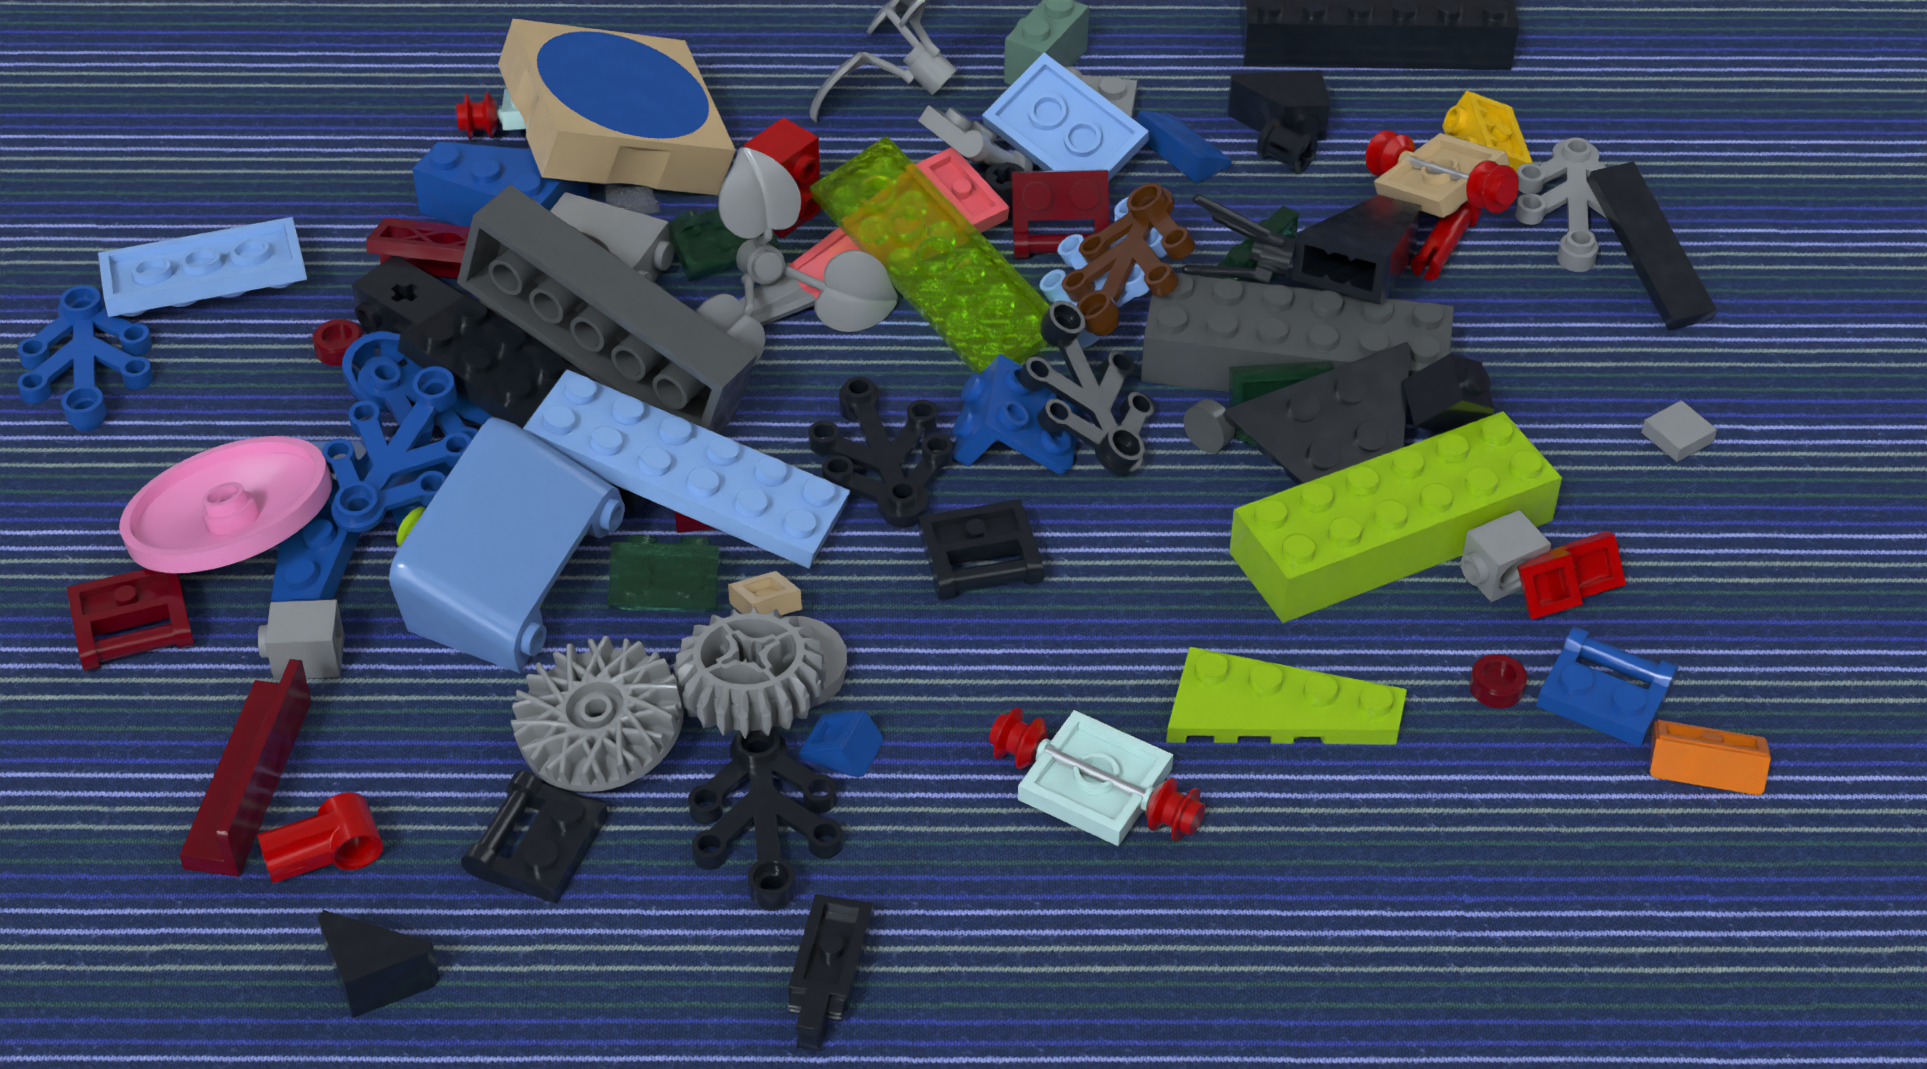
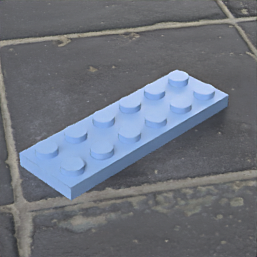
[523,369,850,568]

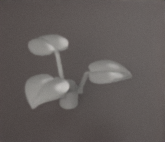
[810,0,957,122]
[696,147,898,366]

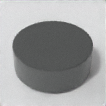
[1183,399,1235,453]

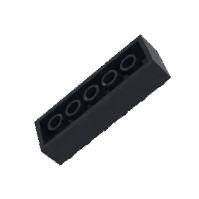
[1239,0,1519,70]

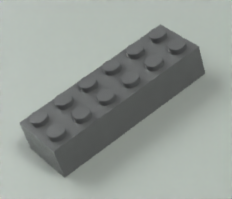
[457,184,757,434]
[1141,273,1454,414]

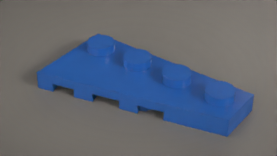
[271,440,389,602]

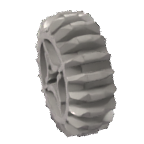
[674,606,826,738]

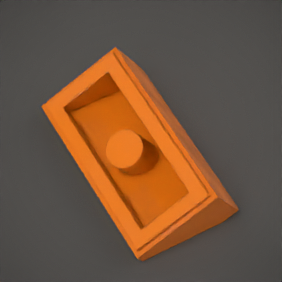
[1649,719,1771,795]

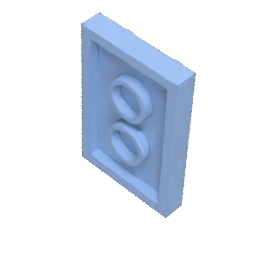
[982,52,1149,182]

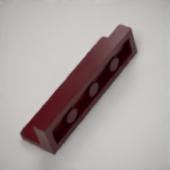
[179,659,312,877]

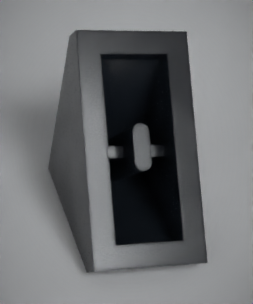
[318,910,440,1018]

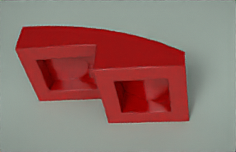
[1517,530,1626,619]

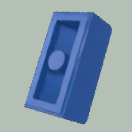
[1137,111,1232,184]

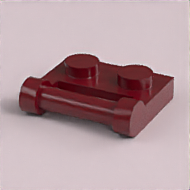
[1011,169,1109,259]
[66,568,195,672]

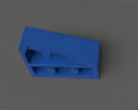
[412,141,590,227]

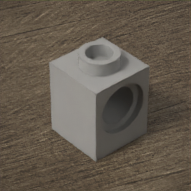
[1460,510,1551,602]

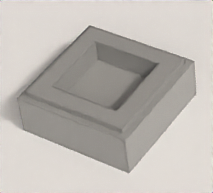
[1641,400,1717,462]

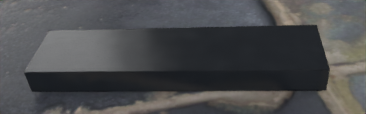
[1587,161,1717,331]

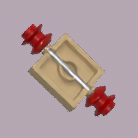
[1365,130,1518,218]

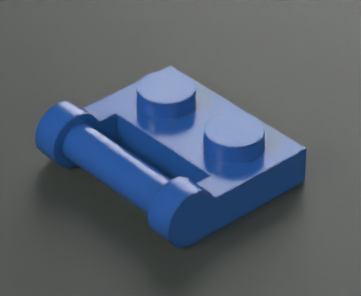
[1536,626,1678,748]

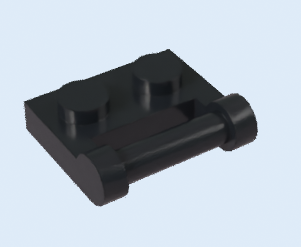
[918,499,1044,600]
[461,771,608,904]

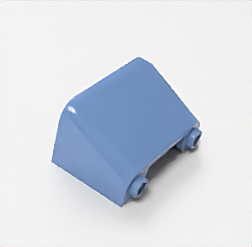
[389,417,625,673]

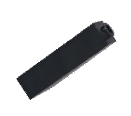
[1291,195,1422,304]

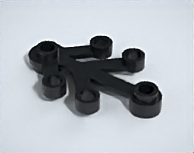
[1018,301,1155,476]
[808,376,953,528]
[688,727,843,911]

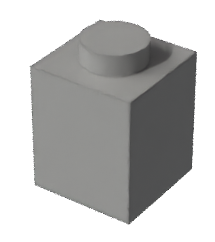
[258,600,345,680]

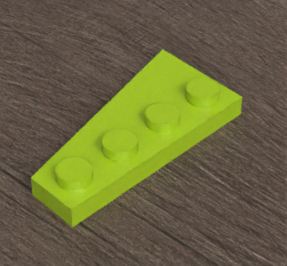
[1166,647,1407,745]

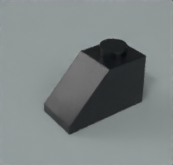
[1227,70,1330,141]
[1402,354,1495,433]

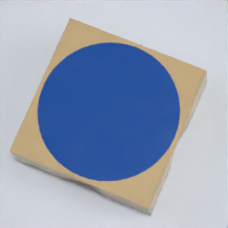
[498,19,736,195]

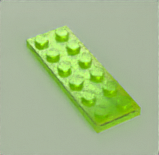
[810,135,1050,374]

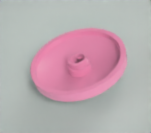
[119,436,333,573]

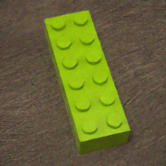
[1229,411,1562,623]

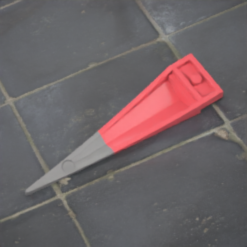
[738,147,1010,326]

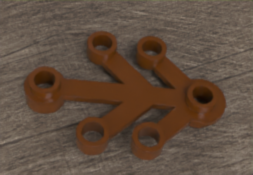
[1061,183,1195,336]

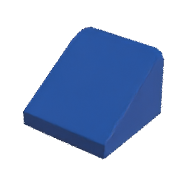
[799,710,884,777]

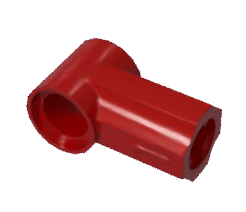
[257,792,383,883]

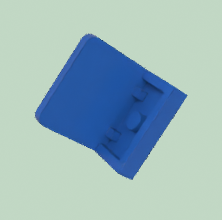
[953,354,1082,475]

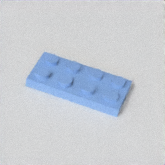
[98,217,307,317]

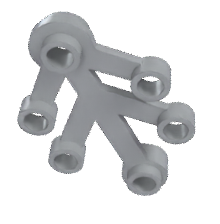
[1515,138,1607,272]

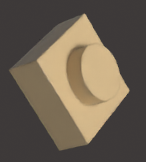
[728,571,802,617]

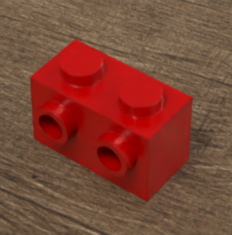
[744,117,821,239]

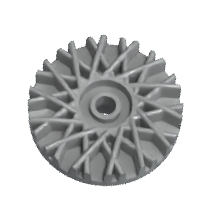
[511,636,684,792]

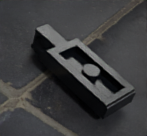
[788,894,874,1051]

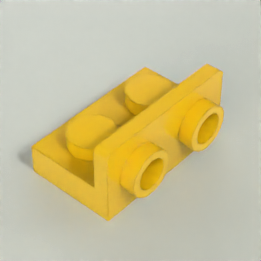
[1442,91,1533,173]

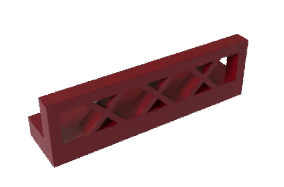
[366,217,470,278]

